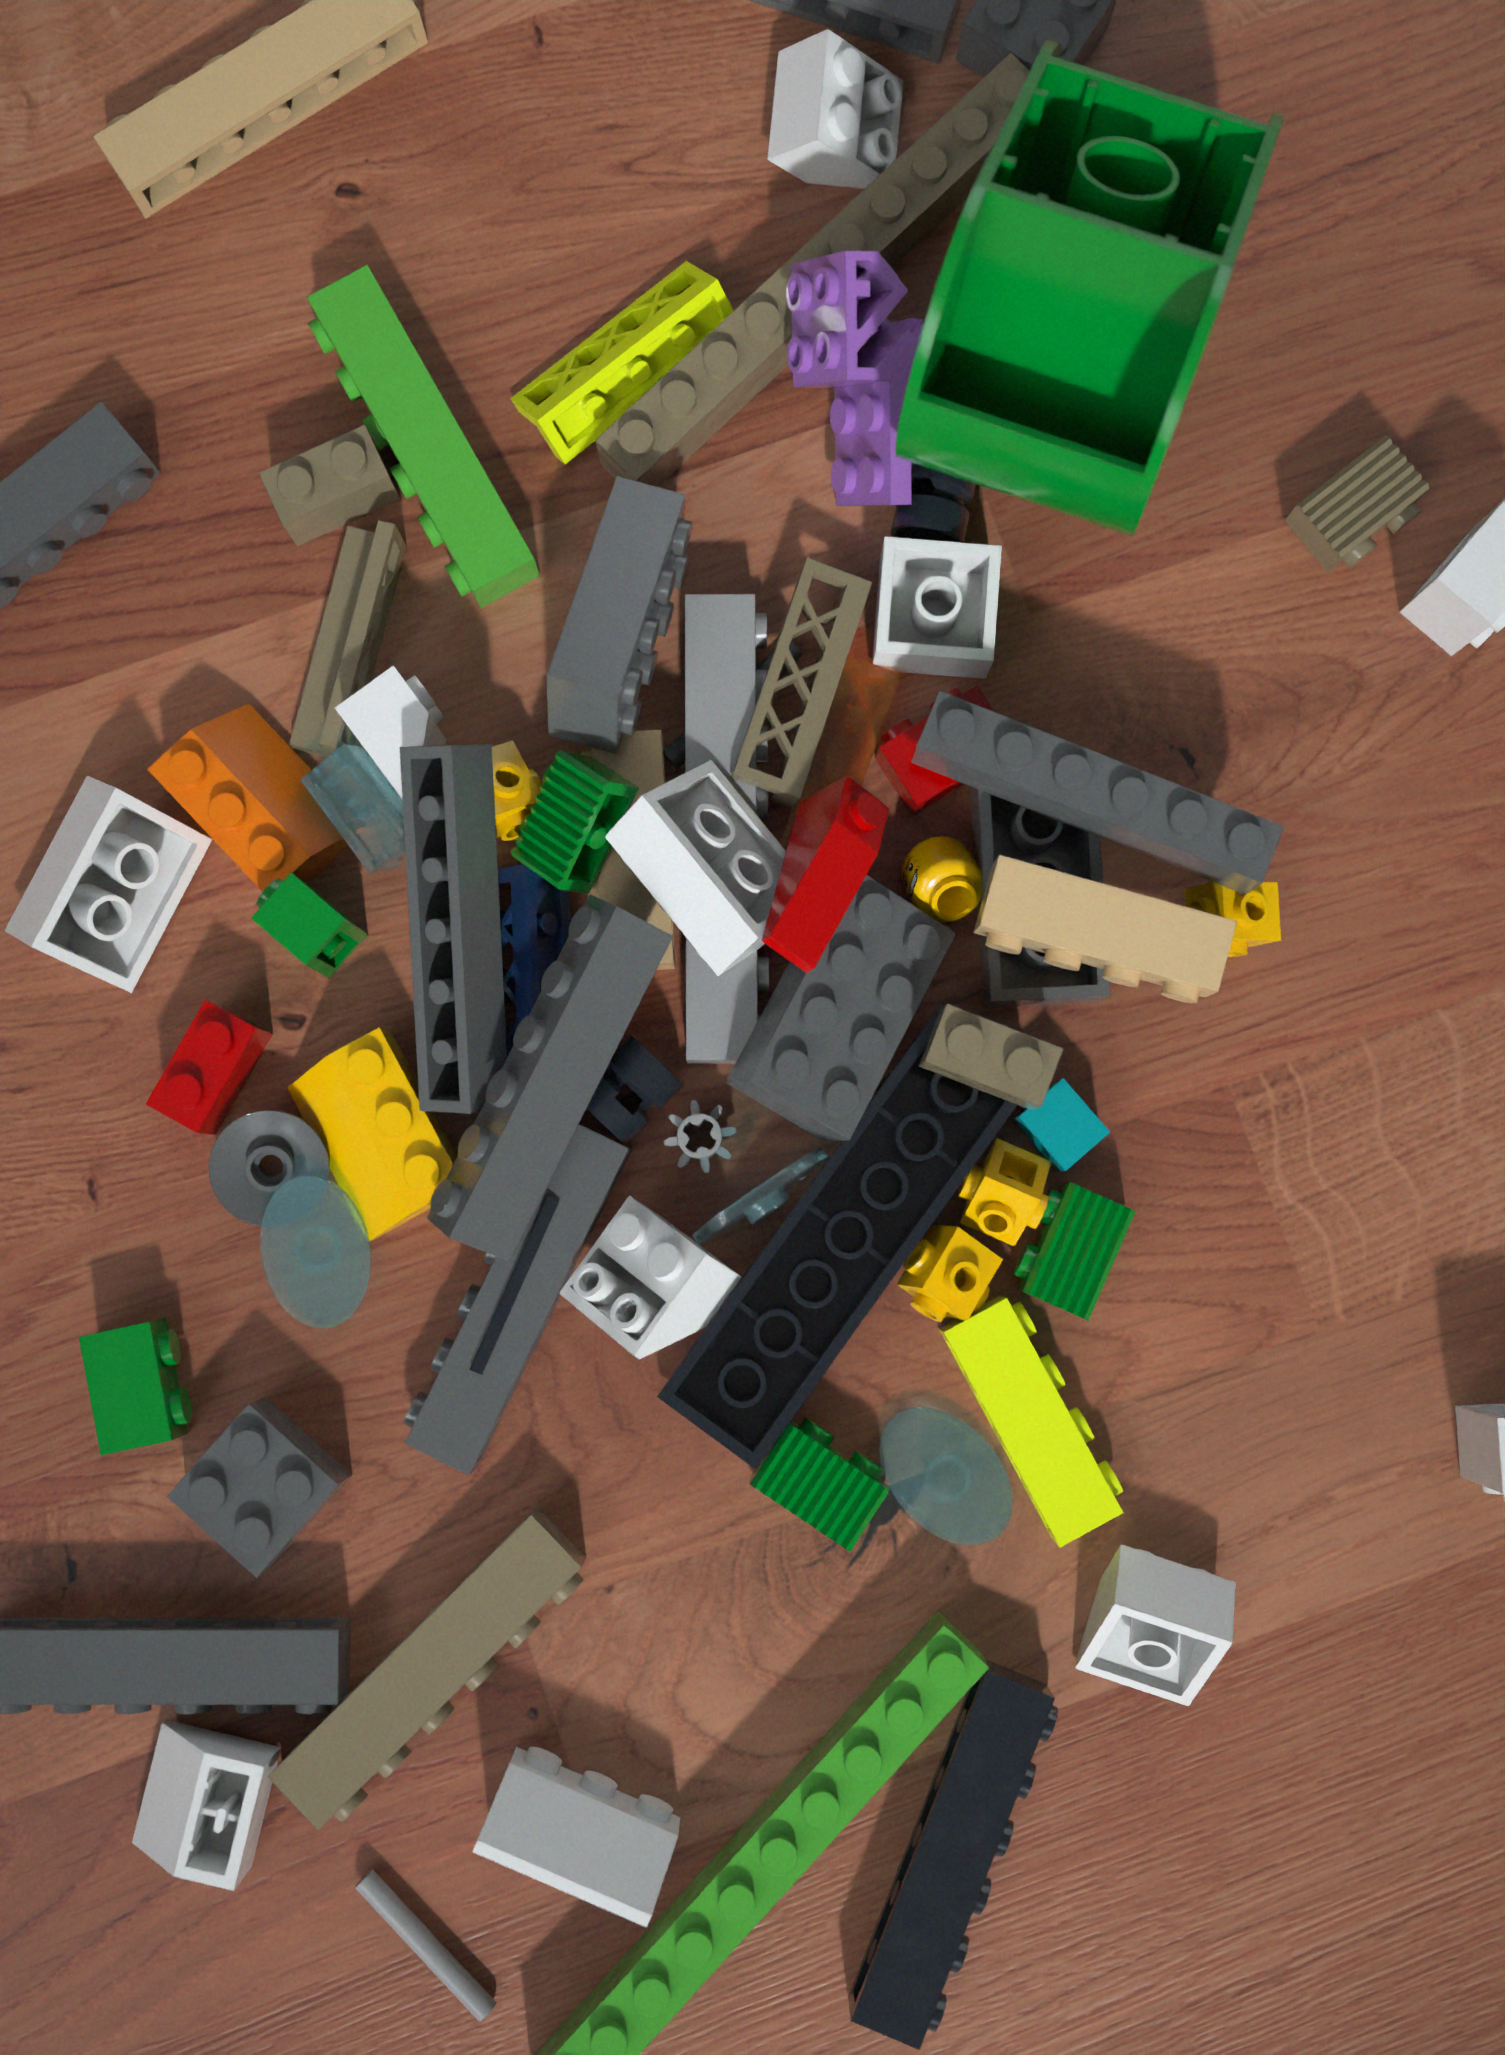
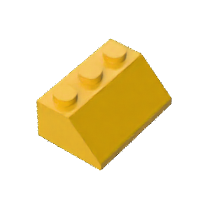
[287,1027,458,1241]

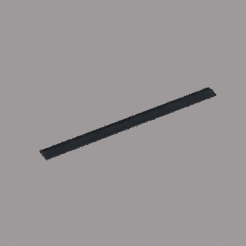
[470,1195,560,1375]

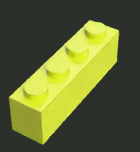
[938,1295,1123,1548]

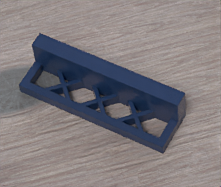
[498,864,571,1057]

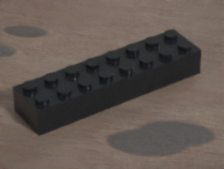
[657,1005,1017,1470]

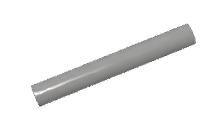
[354,1869,497,2022]

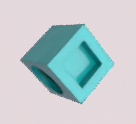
[1012,1078,1110,1172]

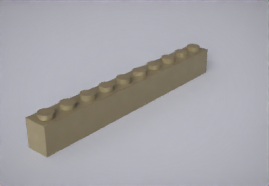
[596,53,1030,487]

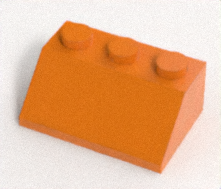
[147,703,367,892]

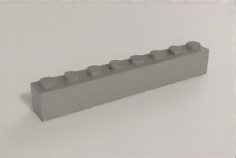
[685,594,769,1064]

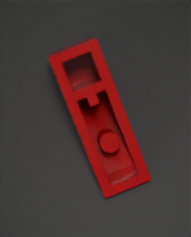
[761,775,889,973]

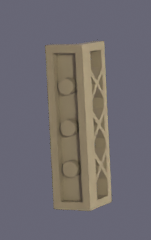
[289,520,407,763]
[731,557,872,809]

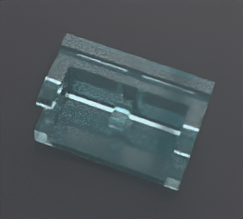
[301,743,405,873]

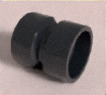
[890,462,976,543]
[587,1033,683,1145]

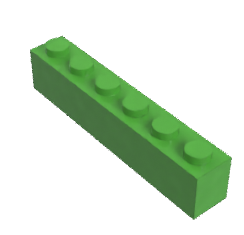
[307,265,540,608]

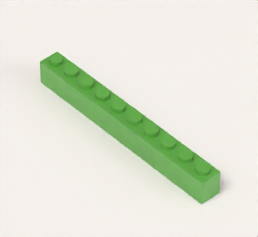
[534,1611,989,2055]

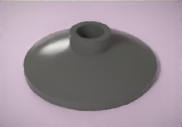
[209,1110,330,1227]

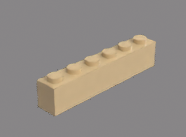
[93,0,428,219]

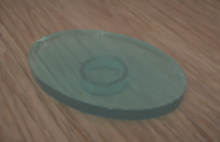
[693,1147,829,1246]
[260,1174,371,1328]
[879,1407,1013,1545]

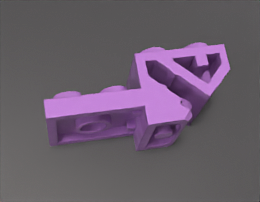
[786,250,925,506]

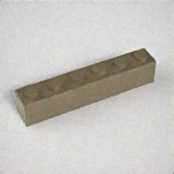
[268,1506,586,1830]

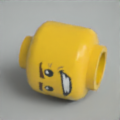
[900,836,981,923]

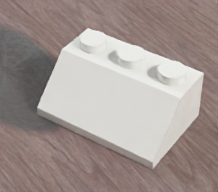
[605,760,786,976]
[5,776,212,993]
[472,1747,681,1927]

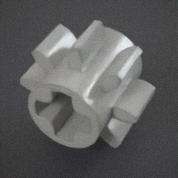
[663,1100,737,1173]

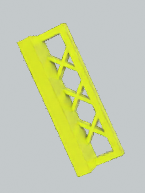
[510,261,734,464]

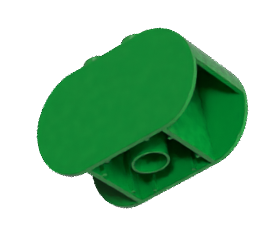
[895,39,1285,537]

